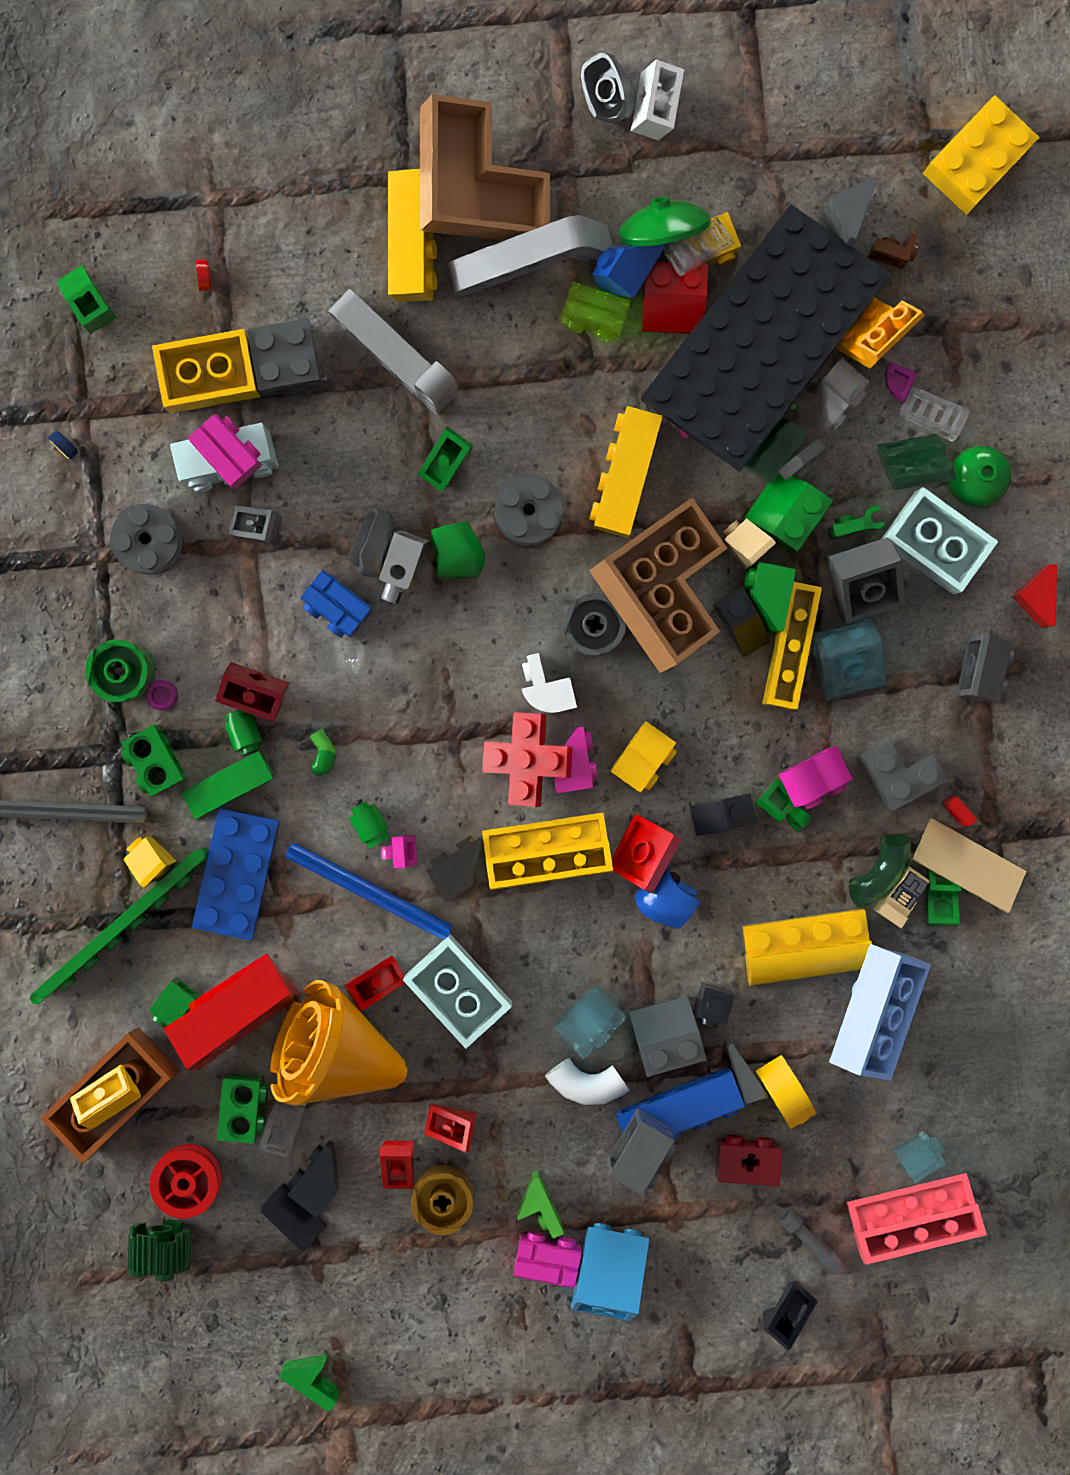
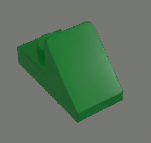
[418,427,473,492]
[279,1354,339,1412]

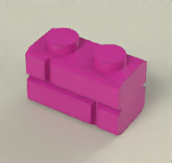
[188,414,262,490]
[514,1231,582,1288]

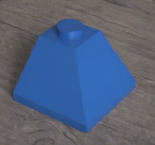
[592,242,666,298]

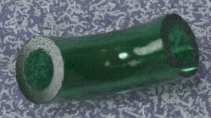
[848,834,911,908]

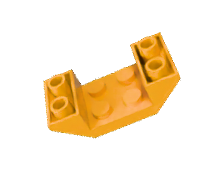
[836,298,925,369]

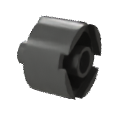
[563,593,626,657]

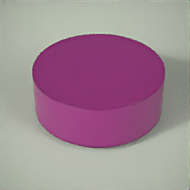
[146,680,178,711]

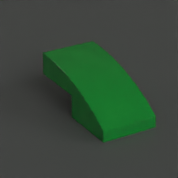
[926,868,961,927]

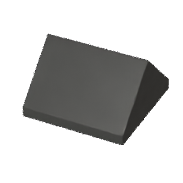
[821,178,877,246]

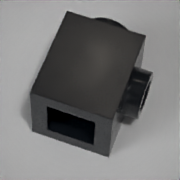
[693,982,735,1028]

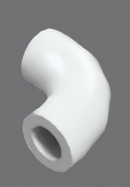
[545,1058,630,1105]

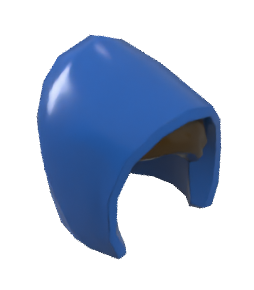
[634,868,700,929]

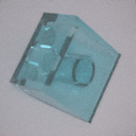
[812,617,886,701]

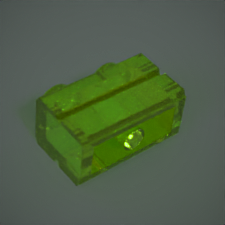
[560,281,631,343]

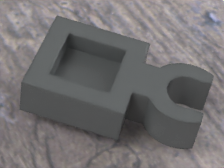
[778,438,827,480]

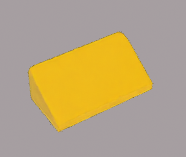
[70,1065,141,1129]

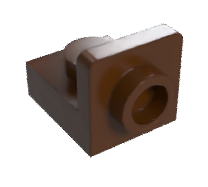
[868,231,919,269]

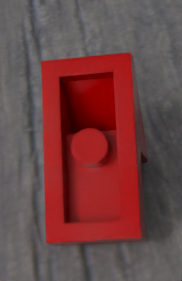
[344,955,405,1012]
[380,1141,414,1189]

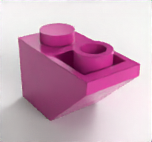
[554,726,598,793]

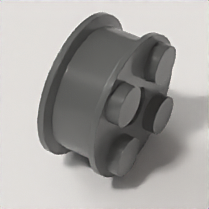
[495,475,563,546]
[110,504,183,574]

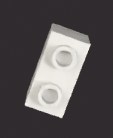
[631,59,684,140]

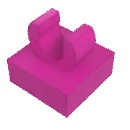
[381,835,417,868]

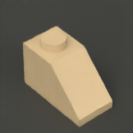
[723,519,776,569]

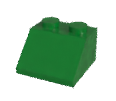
[743,470,833,555]
[742,562,796,634]

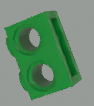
[120,725,188,797]
[217,1073,268,1144]

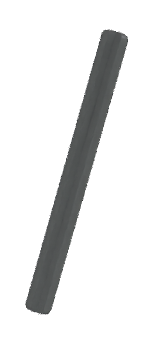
[0,800,149,823]

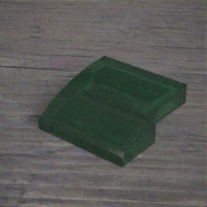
[877,433,956,490]

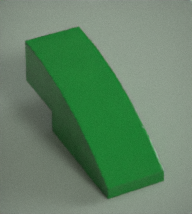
[181,751,276,820]

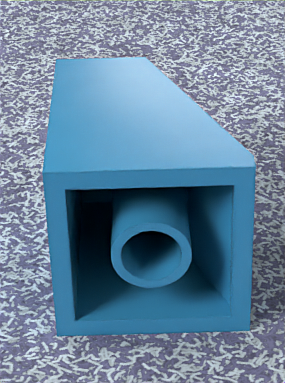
[570,1223,649,1321]

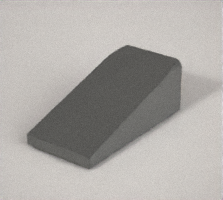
[724,1039,768,1104]

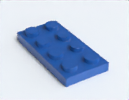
[192,807,280,941]

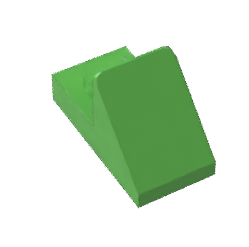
[517,1170,564,1239]

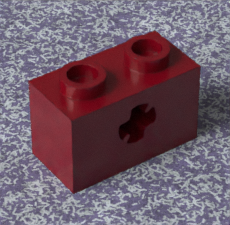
[215,662,289,722]
[715,1135,782,1186]

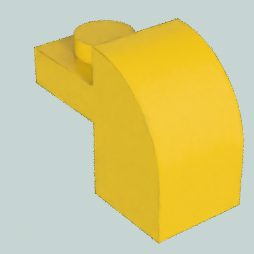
[756,1055,817,1129]

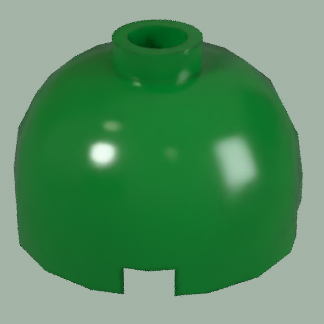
[947,446,1012,508]

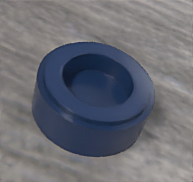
[47,431,78,460]

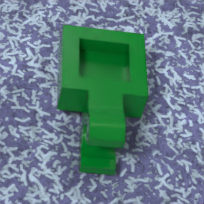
[828,506,885,540]
[756,778,812,832]

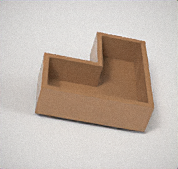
[420,94,550,241]

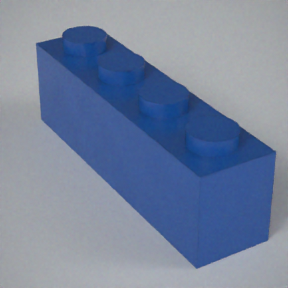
[615,1067,745,1139]

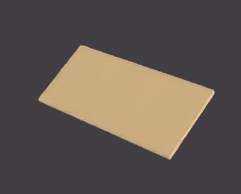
[912,818,1027,913]

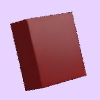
[942,796,978,827]

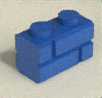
[300,570,374,638]

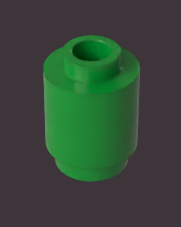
[224,710,263,756]
[348,801,390,849]

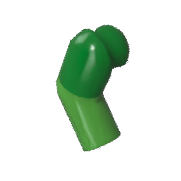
[310,729,336,776]

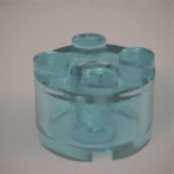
[553,985,627,1059]

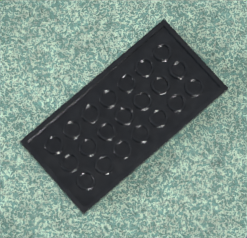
[641,204,891,472]

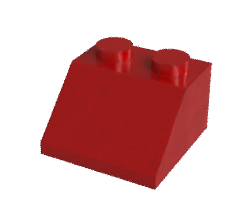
[641,262,708,334]

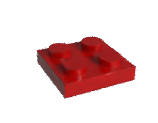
[611,814,682,894]

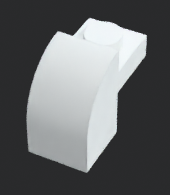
[522,653,577,713]

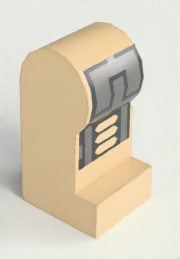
[873,866,929,928]

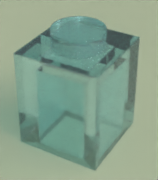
[893,1131,946,1183]

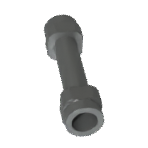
[779,1209,844,1274]

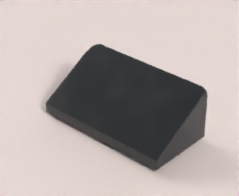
[259,1183,327,1252]

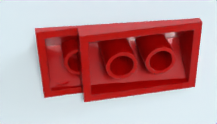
[164,953,301,1070]

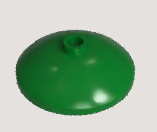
[618,196,711,246]

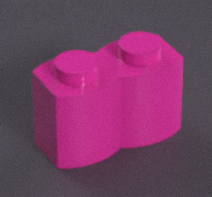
[779,746,853,809]

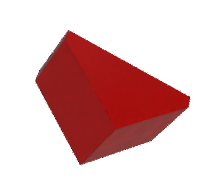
[1011,564,1057,628]
[424,1104,476,1152]

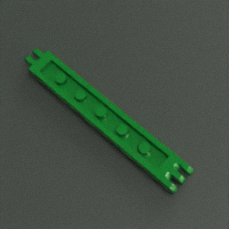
[30,848,209,1004]

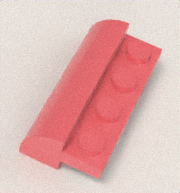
[846,1173,987,1265]

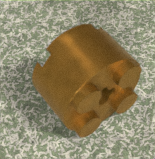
[411,1164,474,1235]

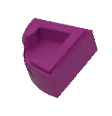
[885,361,918,404]

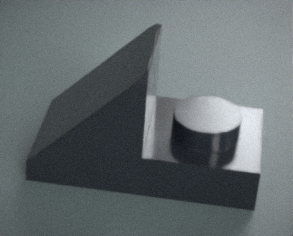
[690,793,757,836]
[763,1280,818,1350]

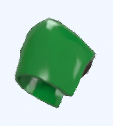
[430,522,485,579]

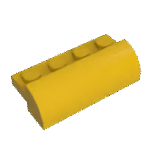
[482,813,613,890]
[742,908,872,986]

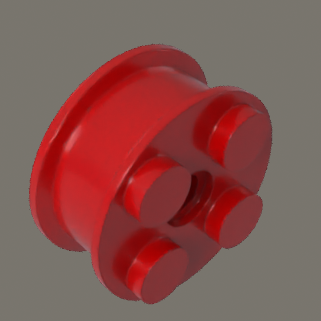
[149,1144,223,1219]

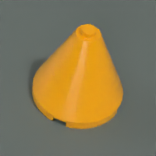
[270,980,408,1106]

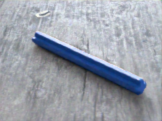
[286,843,452,940]

